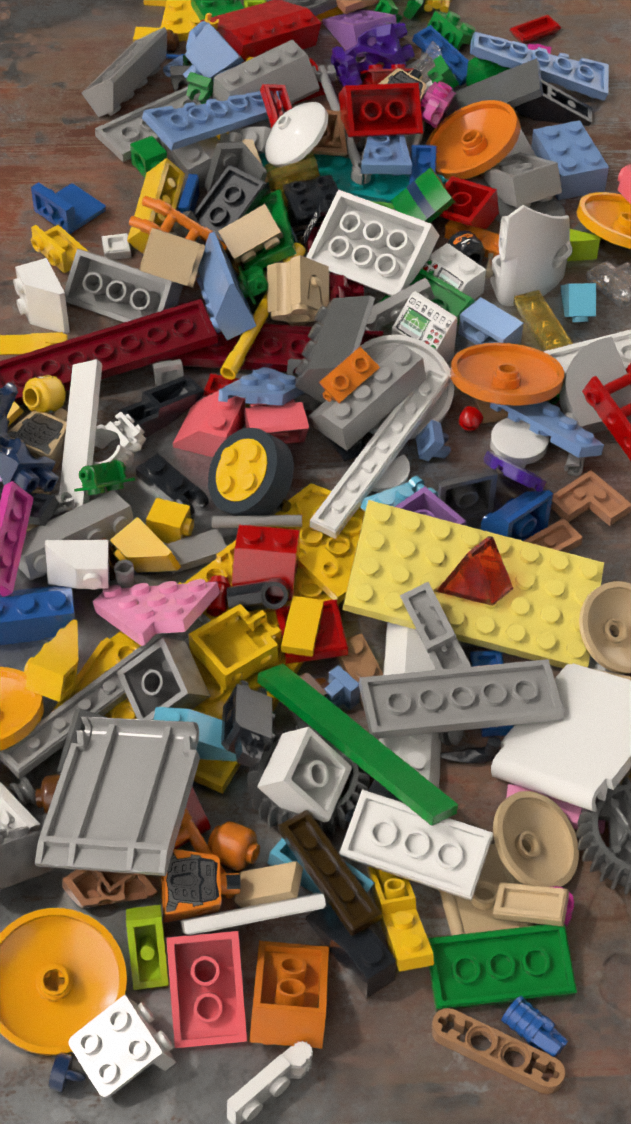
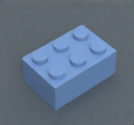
[531,121,609,200]

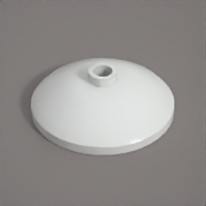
[265,102,328,168]

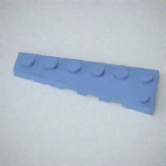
[470,32,609,101]

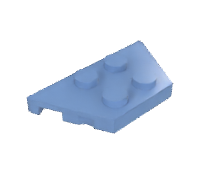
[218,367,304,406]

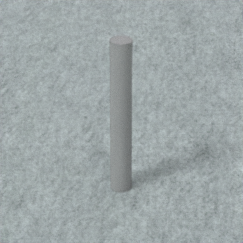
[212,515,302,528]

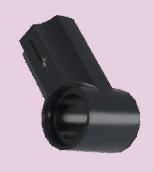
[227,578,290,612]

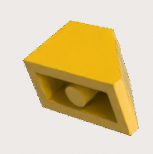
[110,517,181,573]

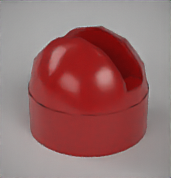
[459,406,484,431]

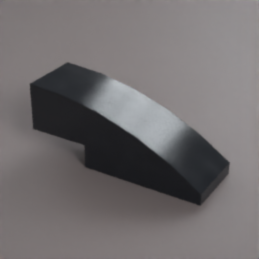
[117,375,204,438]

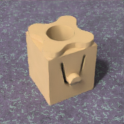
[139,228,205,287]
[267,255,329,326]

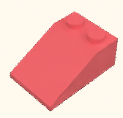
[167,931,247,1048]

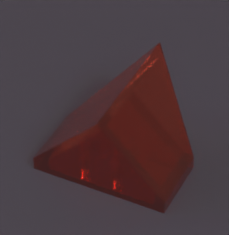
[436,536,514,606]

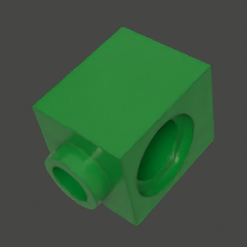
[130,135,167,178]

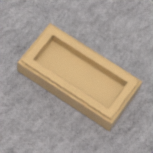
[235,861,303,908]
[493,882,569,926]

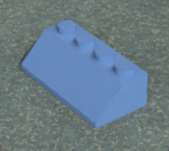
[196,231,257,340]

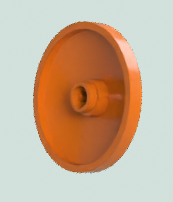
[426,100,521,180]
[450,343,564,406]

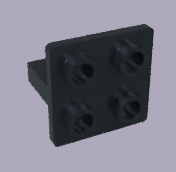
[283,175,339,227]

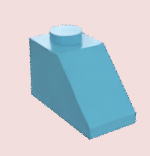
[561,283,596,322]

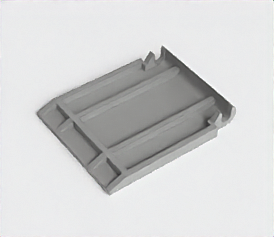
[35,716,200,876]

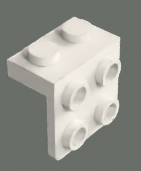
[69,995,176,1098]

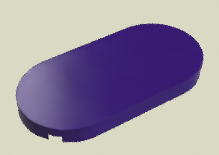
[483,450,547,492]

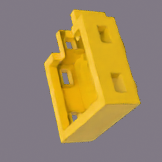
[188,604,281,691]

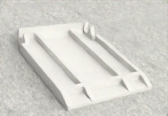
[491,663,631,812]

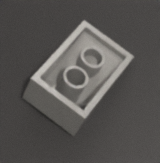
[480,152,562,209]

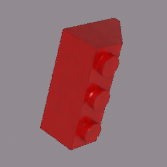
[339,83,423,137]

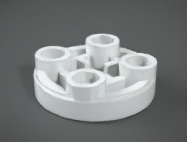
[490,418,549,468]

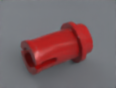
[207,575,231,617]

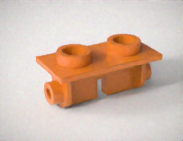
[319,346,380,403]

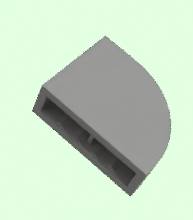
[559,336,631,434]

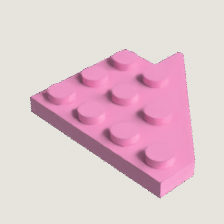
[93,579,220,646]

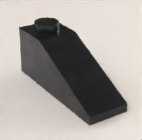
[514,79,592,126]
[306,903,397,999]

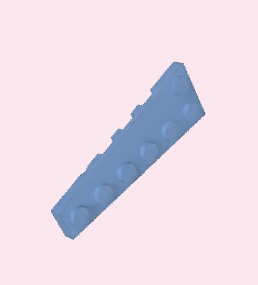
[142,91,285,151]

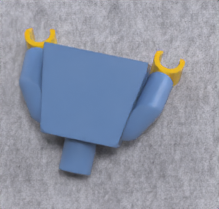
[183,13,253,82]

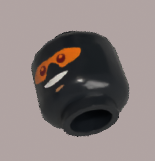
[448,230,485,264]

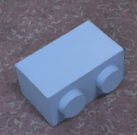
[458,297,524,345]

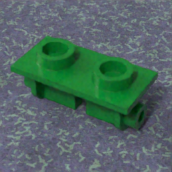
[237,265,268,304]
[74,460,135,496]

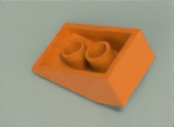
[250,940,329,1049]

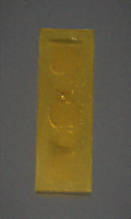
[513,290,573,352]

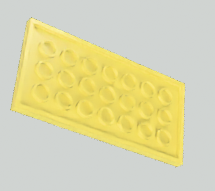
[342,500,604,668]

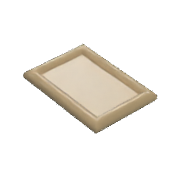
[439,843,534,935]

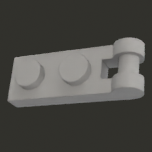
[365,278,434,331]

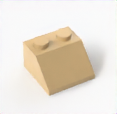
[218,204,283,264]

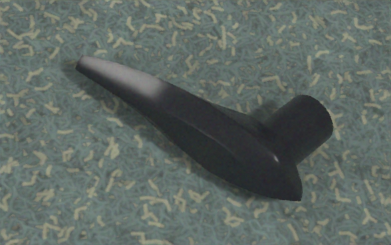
[440,736,501,764]

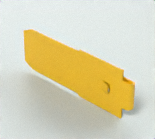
[0,332,68,355]

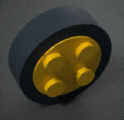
[208,428,294,516]

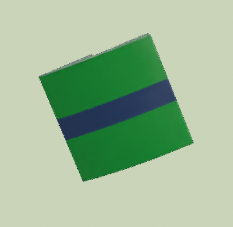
[391,167,455,223]

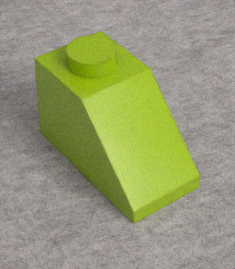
[126,905,169,990]

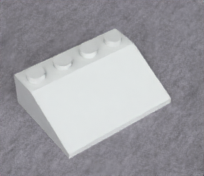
[306,190,439,296]

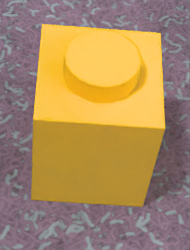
[146,498,194,544]

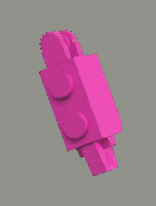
[421,82,456,128]

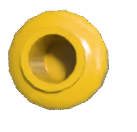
[23,375,66,413]

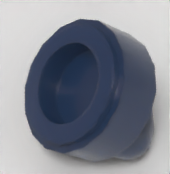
[48,1052,86,1092]

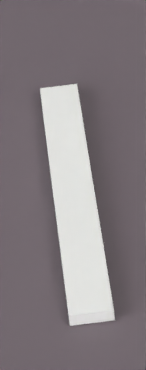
[310,365,451,539]

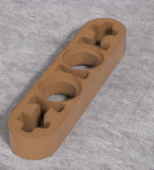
[431,1008,565,1095]

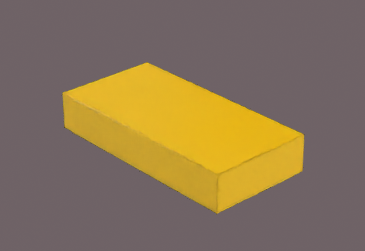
[281,596,324,657]

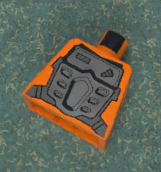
[161,849,241,923]

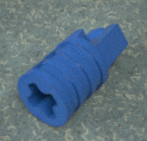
[501,996,568,1057]

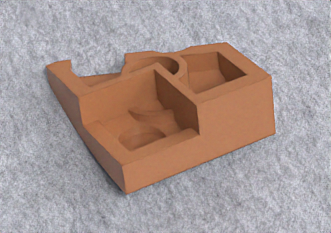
[62,869,158,909]

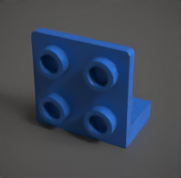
[31,182,106,234]

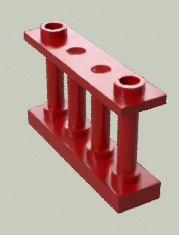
[582,363,631,461]

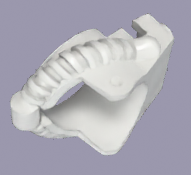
[93,412,146,472]

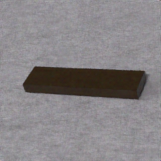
[278,810,382,936]

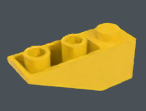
[24,619,79,702]

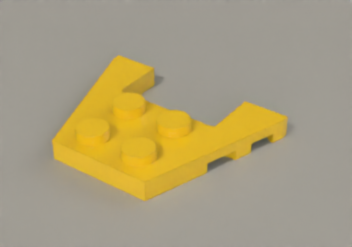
[133,0,200,42]

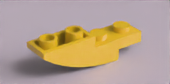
[367,866,434,972]

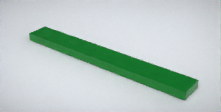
[257,663,458,826]

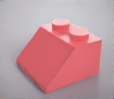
[173,391,245,457]
[244,399,309,444]

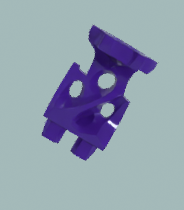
[331,21,415,88]

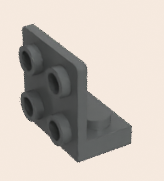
[204,142,267,192]

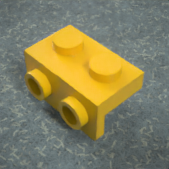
[31,225,88,273]

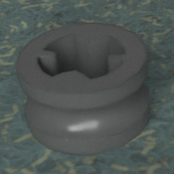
[9,777,36,809]

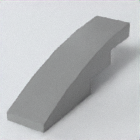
[400,582,471,670]

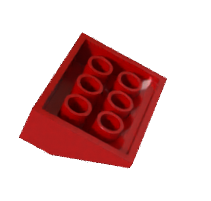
[200,0,321,63]

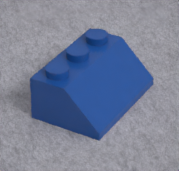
[0,585,76,645]

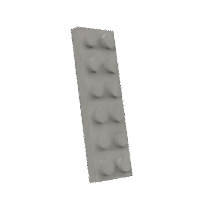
[359,659,565,739]

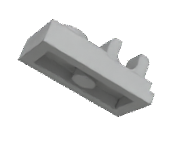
[220,126,271,154]

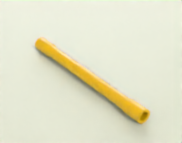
[220,243,306,380]

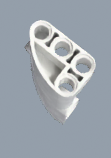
[490,205,572,306]

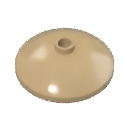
[579,581,631,674]
[493,791,579,887]

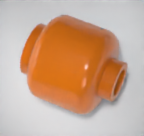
[208,821,261,871]

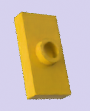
[298,545,351,604]

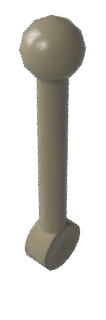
[485,253,494,278]

